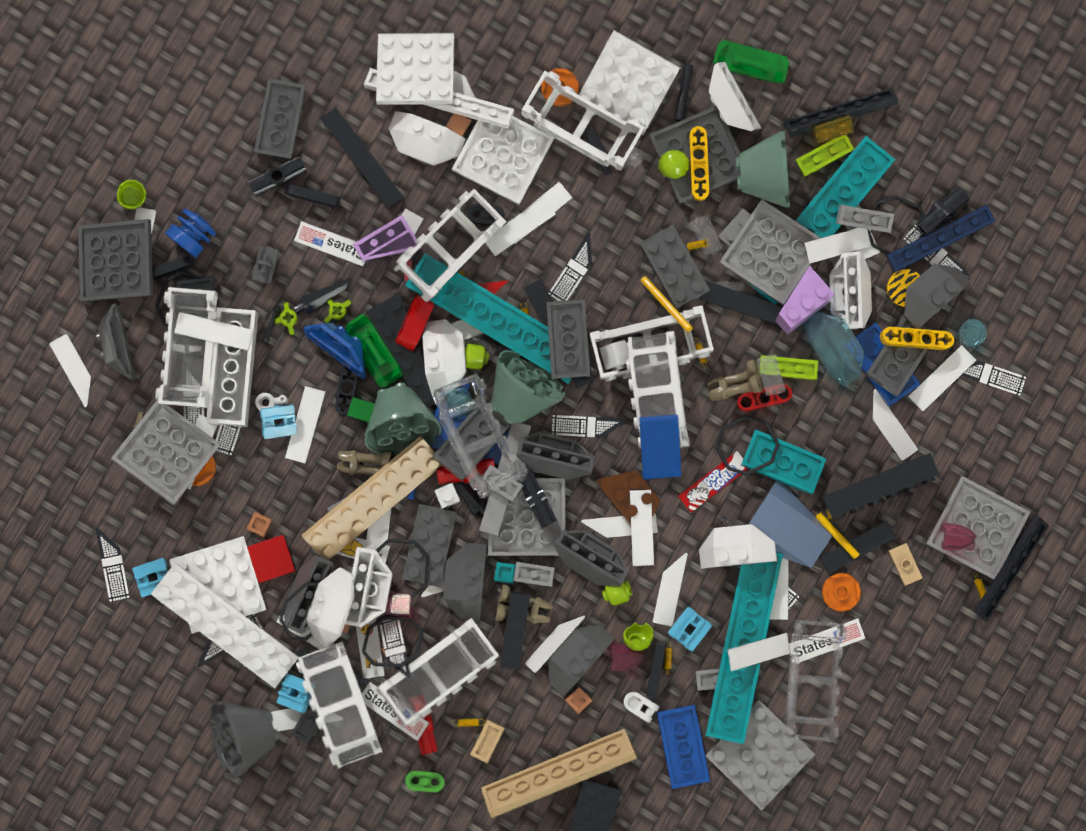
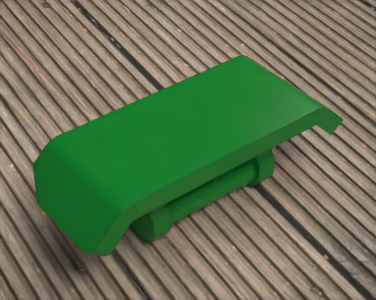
[713,40,789,84]
[345,314,403,388]

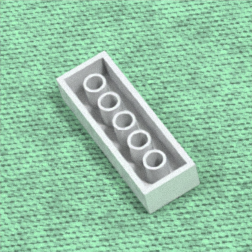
[206,307,258,427]

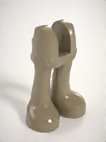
[707,359,763,401]
[337,450,393,476]
[495,585,553,624]

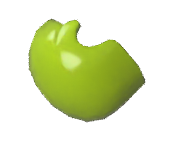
[658,150,689,179]
[117,180,146,210]
[623,623,654,651]

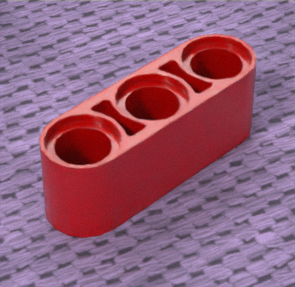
[395,294,435,351]
[736,385,792,412]

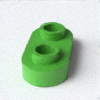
[405,771,445,792]

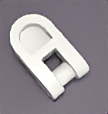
[624,692,659,723]

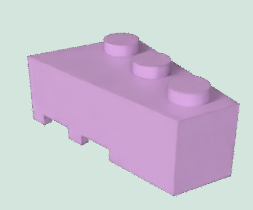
[353,215,422,261]
[775,266,835,335]

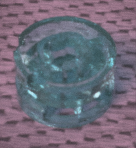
[958,319,987,348]
[444,388,474,418]

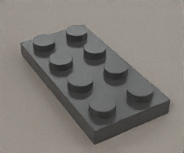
[254,78,306,160]
[640,225,710,310]
[546,299,590,379]
[865,315,931,397]
[433,401,511,481]
[402,504,457,587]

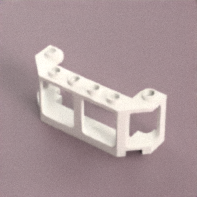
[521,71,645,171]
[394,189,506,302]
[589,305,714,382]

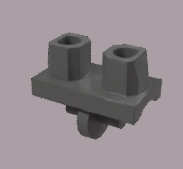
[252,246,279,284]

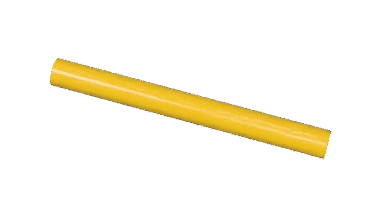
[641,276,693,333]

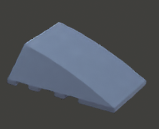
[748,480,832,568]

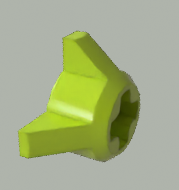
[324,299,352,323]
[275,303,298,335]

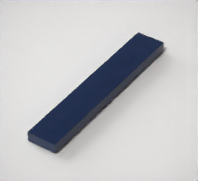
[886,205,995,273]

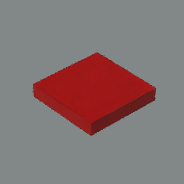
[247,535,296,583]

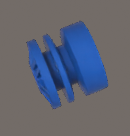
[165,208,217,258]

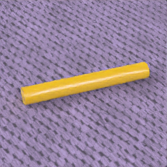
[815,512,860,560]

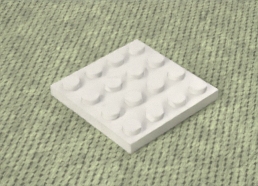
[579,30,680,135]
[376,33,454,105]
[452,116,554,205]
[169,536,267,634]

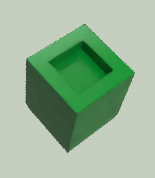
[347,398,374,423]

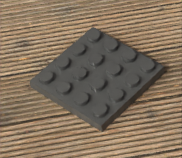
[649,106,741,205]
[78,219,153,302]

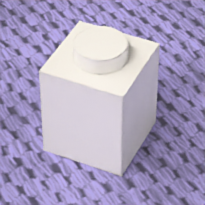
[599,340,629,371]
[434,483,461,509]

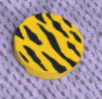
[887,269,920,307]

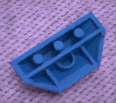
[303,323,366,379]

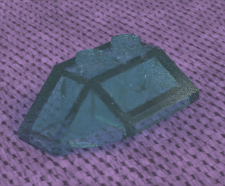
[804,312,864,387]

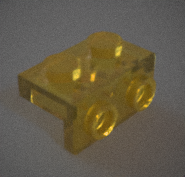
[811,115,854,144]

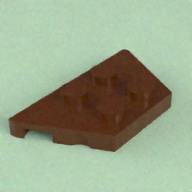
[595,471,660,525]

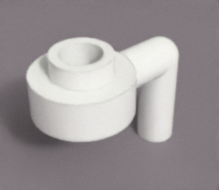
[255,393,288,411]

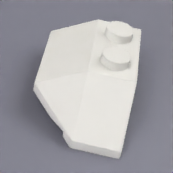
[709,62,761,131]
[388,111,466,166]
[829,251,872,330]
[423,320,467,397]
[699,524,777,569]
[345,547,393,627]
[306,568,354,647]

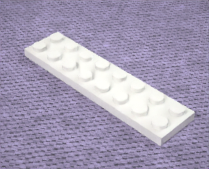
[151,563,299,688]

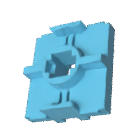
[260,404,297,439]
[132,558,169,597]
[668,607,712,651]
[276,673,315,713]

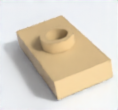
[888,543,922,586]
[470,719,505,764]

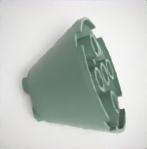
[736,131,790,208]
[490,350,565,424]
[364,383,441,456]

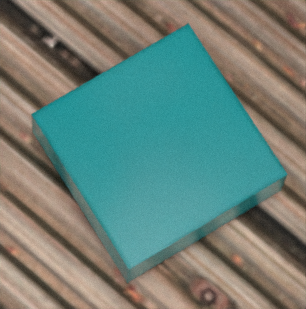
[494,562,516,584]

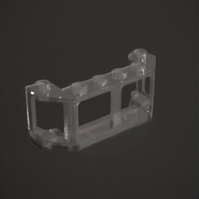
[433,373,527,498]
[785,620,847,742]

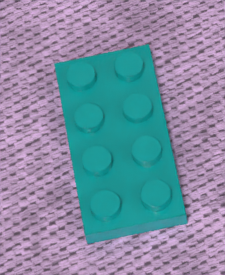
[741,429,826,495]

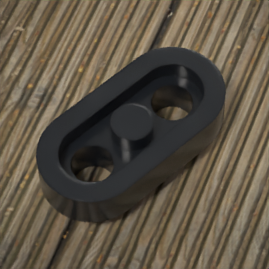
[467,204,505,225]

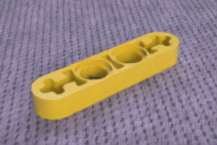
[689,126,709,201]
[880,327,954,350]

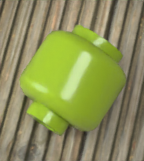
[465,344,489,370]
[602,580,632,606]

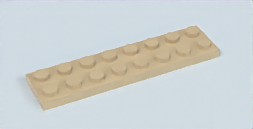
[302,436,442,560]
[481,729,637,818]

